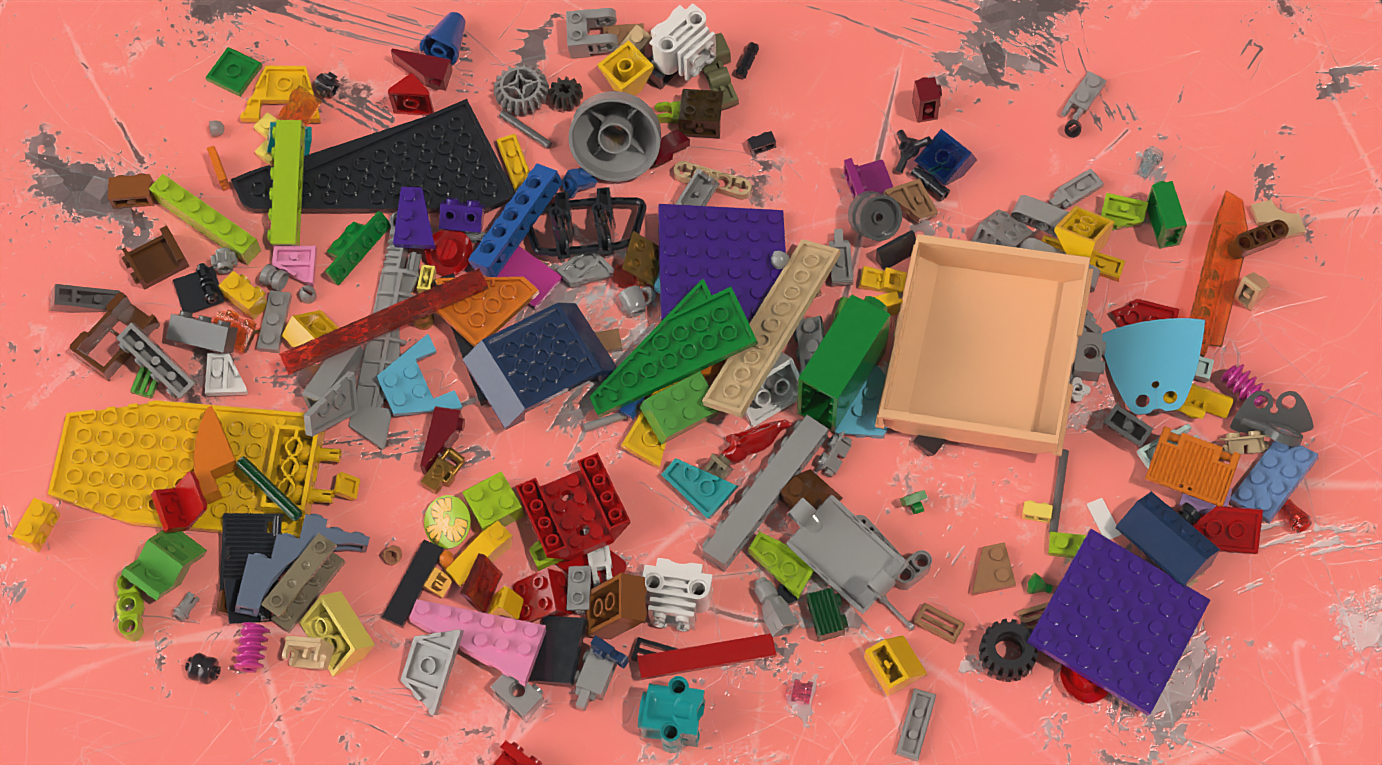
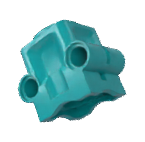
[638,676,706,754]

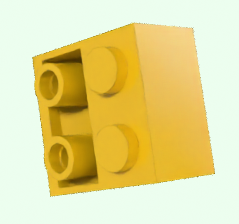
[864,635,928,697]

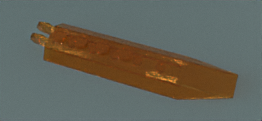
[1189,190,1248,357]

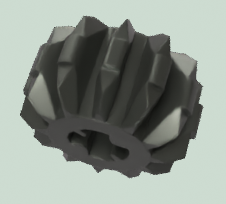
[548,76,583,112]

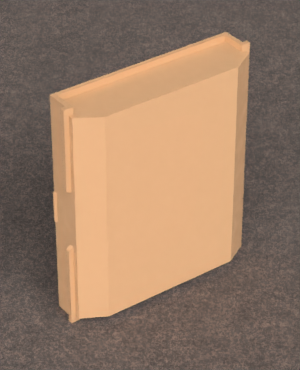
[875,234,1093,456]

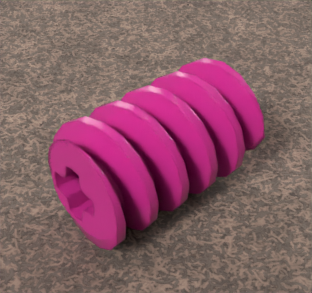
[1220,364,1270,407]
[234,622,270,673]

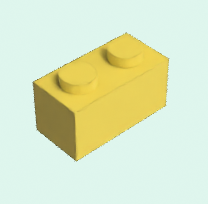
[417,265,437,296]
[1022,500,1053,523]

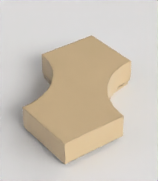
[1250,200,1306,239]

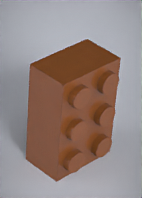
[587,573,647,640]

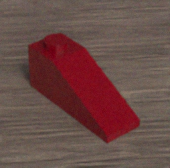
[391,48,453,91]
[420,406,465,475]

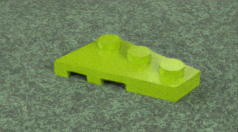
[748,531,814,599]

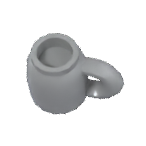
[618,286,656,317]

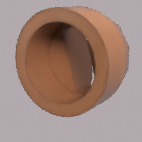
[383,545,403,565]

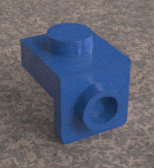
[561,167,598,198]

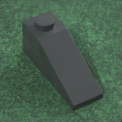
[50,284,120,313]

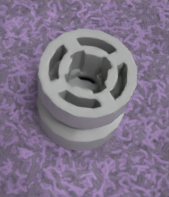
[259,264,289,291]

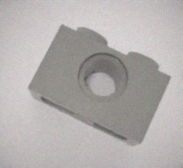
[1072,331,1106,382]
[490,674,545,722]

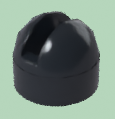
[1064,119,1082,138]

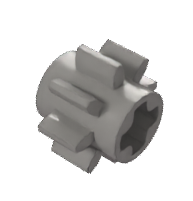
[211,248,238,274]

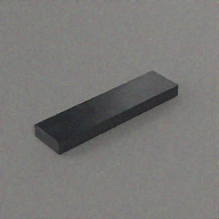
[382,539,445,628]

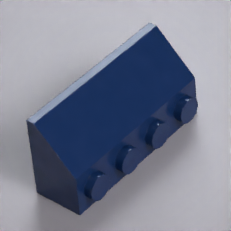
[1115,491,1220,587]

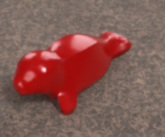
[721,419,793,464]

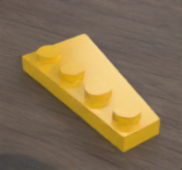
[621,382,678,469]

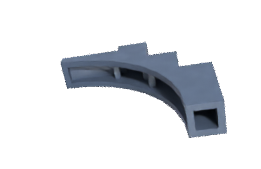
[235,513,370,617]

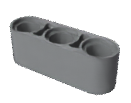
[1011,195,1069,237]

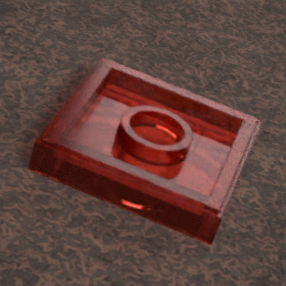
[460,553,503,613]

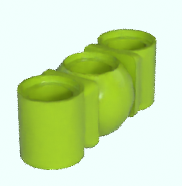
[116,575,145,642]

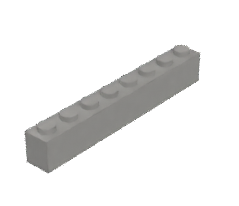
[702,415,828,572]

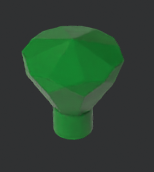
[1027,572,1053,594]

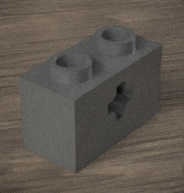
[1103,404,1154,448]

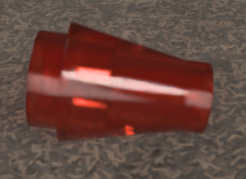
[1281,499,1312,533]

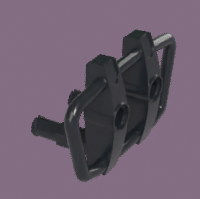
[527,187,647,259]

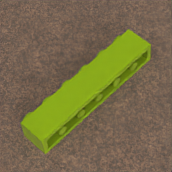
[267,120,306,246]
[149,174,261,265]

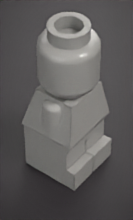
[754,577,799,637]

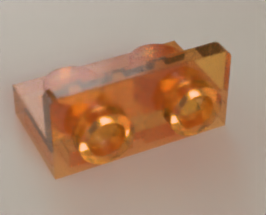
[214,309,261,353]

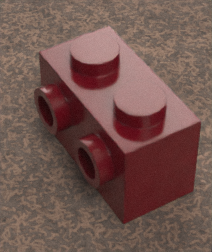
[912,77,942,123]

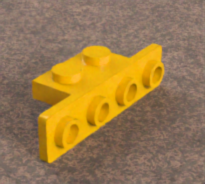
[1152,381,1234,419]

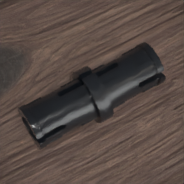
[910,165,950,201]

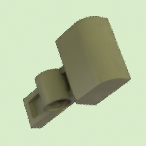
[701,32,739,109]

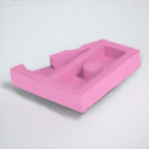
[272,246,317,286]

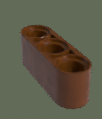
[1227,219,1289,259]

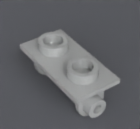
[815,431,852,478]
[567,566,591,614]

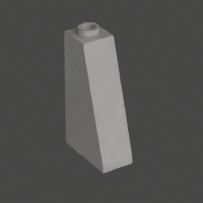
[302,337,364,409]

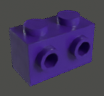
[439,198,485,233]

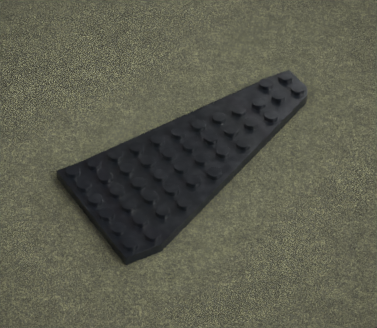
[231,99,515,213]

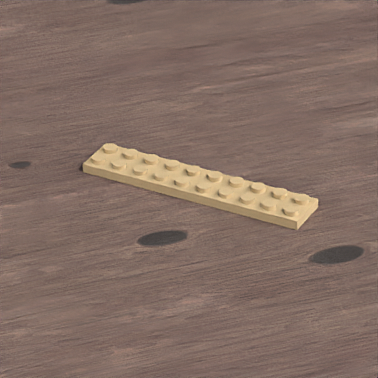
[702,239,841,418]

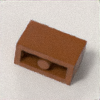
[108,173,155,209]

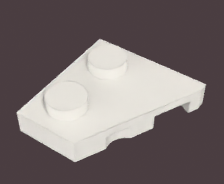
[205,353,248,396]

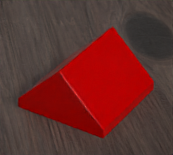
[388,72,434,116]

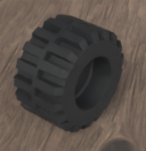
[979,619,1039,682]

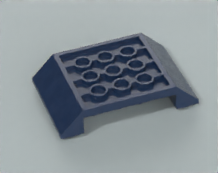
[463,302,617,430]

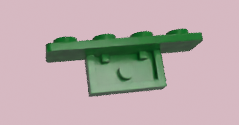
[325,211,391,285]

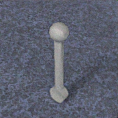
[879,595,915,631]

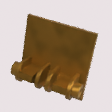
[622,231,659,287]

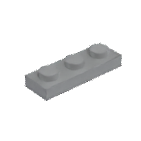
[257,290,292,353]

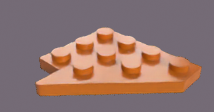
[432,277,539,347]

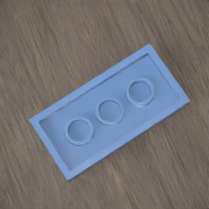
[1230,440,1319,524]

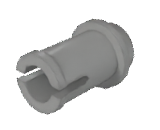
[173,592,200,622]

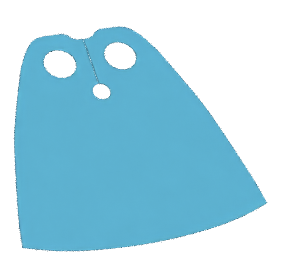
[1102,318,1205,415]

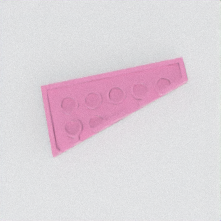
[409,599,547,687]

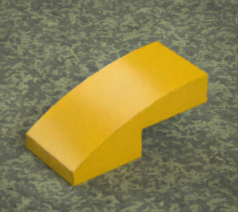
[859,266,907,293]

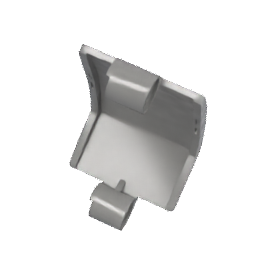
[786,495,909,614]

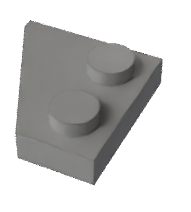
[557,244,616,287]

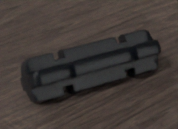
[736,42,759,79]

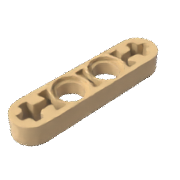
[674,161,752,200]

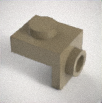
[703,453,734,480]

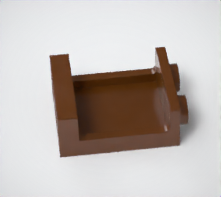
[121,225,190,290]

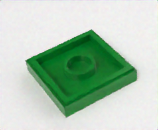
[206,47,263,97]

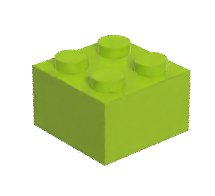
[462,471,525,532]

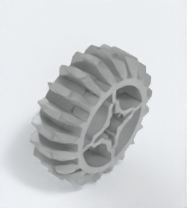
[494,63,549,116]

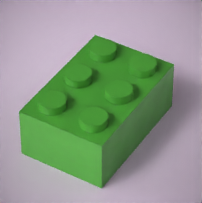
[640,371,720,445]

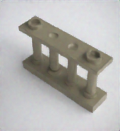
[261,533,346,633]

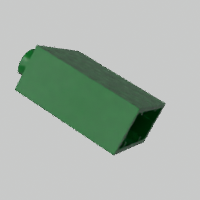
[797,294,891,434]

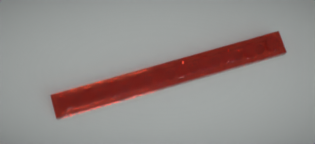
[279,268,489,375]

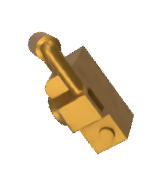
[420,447,465,495]

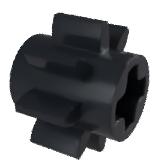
[314,71,340,98]

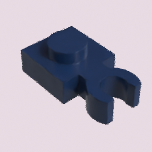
[590,635,629,669]

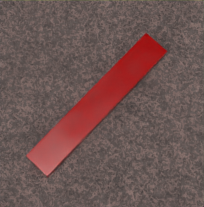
[637,633,777,680]

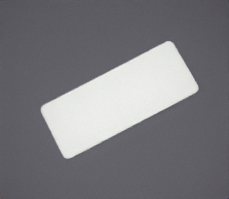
[1087,498,1121,539]

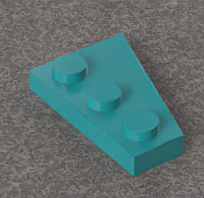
[661,458,739,519]

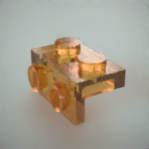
[278,85,322,126]

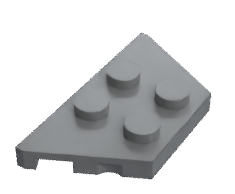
[400,629,464,715]

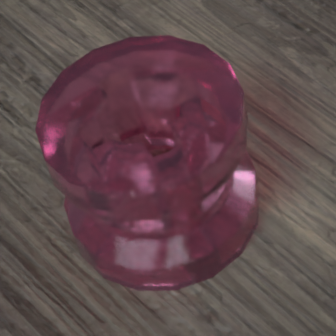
[791,679,813,705]

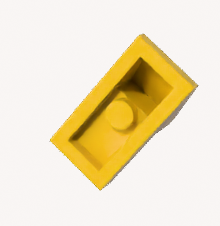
[488,586,523,620]

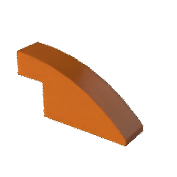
[194,405,239,505]

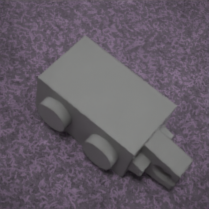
[574,647,617,711]

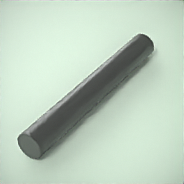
[499,110,552,149]

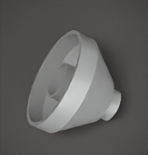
[569,91,661,182]

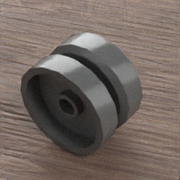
[848,191,902,241]

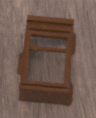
[70,292,160,382]

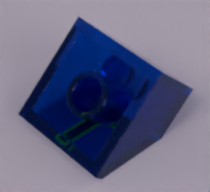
[914,129,977,186]

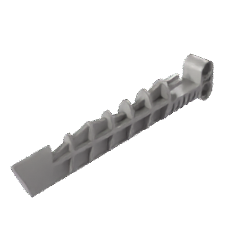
[349,211,433,450]

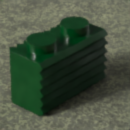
[806,587,848,642]

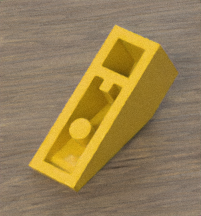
[446,521,513,587]

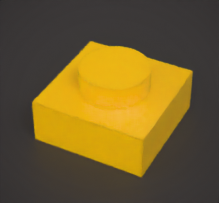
[334,472,360,501]

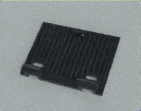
[219,513,284,594]

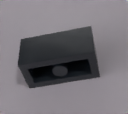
[747,131,776,156]

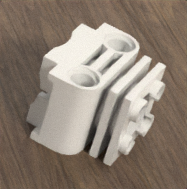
[649,3,716,81]
[642,558,713,632]

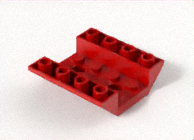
[516,452,631,560]

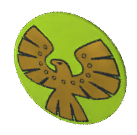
[424,495,471,549]

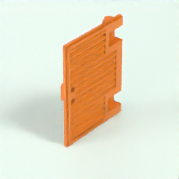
[1145,426,1241,506]

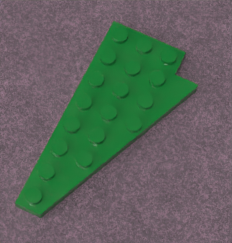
[589,279,758,418]

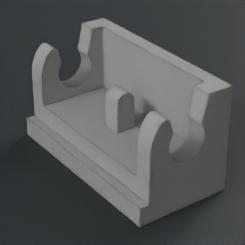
[676,169,720,206]

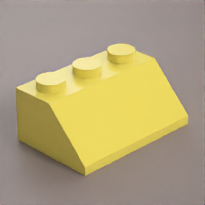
[299,591,375,677]

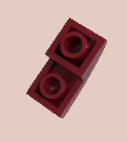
[653,129,690,166]

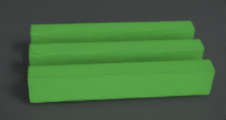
[130,367,159,399]

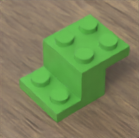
[122,530,207,601]

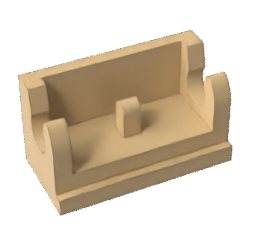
[282,636,335,670]

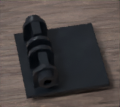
[173,263,225,313]
[224,578,272,624]

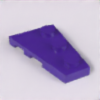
[393,187,436,249]

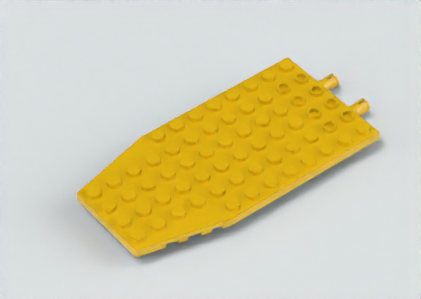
[48,400,342,539]

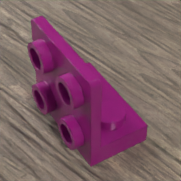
[843,158,893,199]

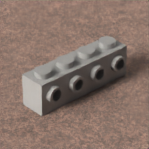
[116,322,198,399]

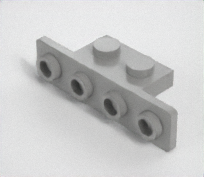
[794,315,825,375]

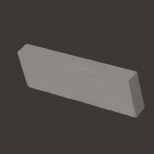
[895,688,936,762]

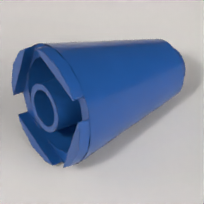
[420,12,466,66]

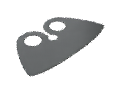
[1230,391,1314,434]

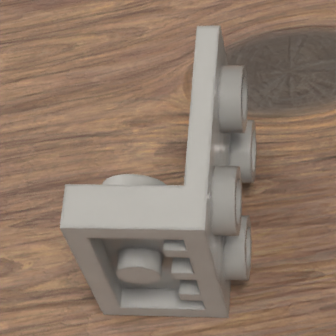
[971,209,1033,248]

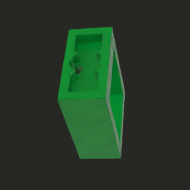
[1146,181,1187,249]

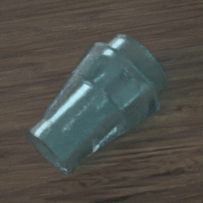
[1137,146,1164,178]

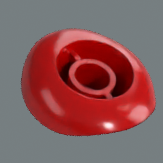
[425,229,473,276]
[1060,664,1109,703]

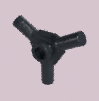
[895,130,932,174]

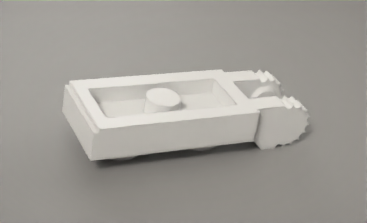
[583,529,613,587]

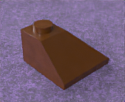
[780,469,843,510]

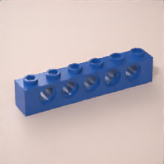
[468,163,563,277]

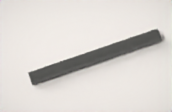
[1049,449,1069,533]

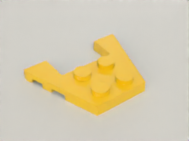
[240,65,321,123]

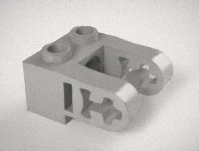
[566,8,618,59]

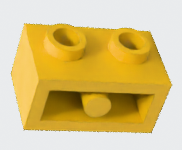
[218,271,267,320]
[12,497,61,553]

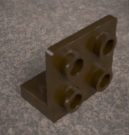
[679,89,723,138]

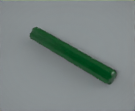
[236,456,303,521]

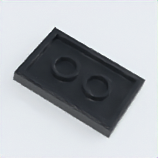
[529,616,587,686]

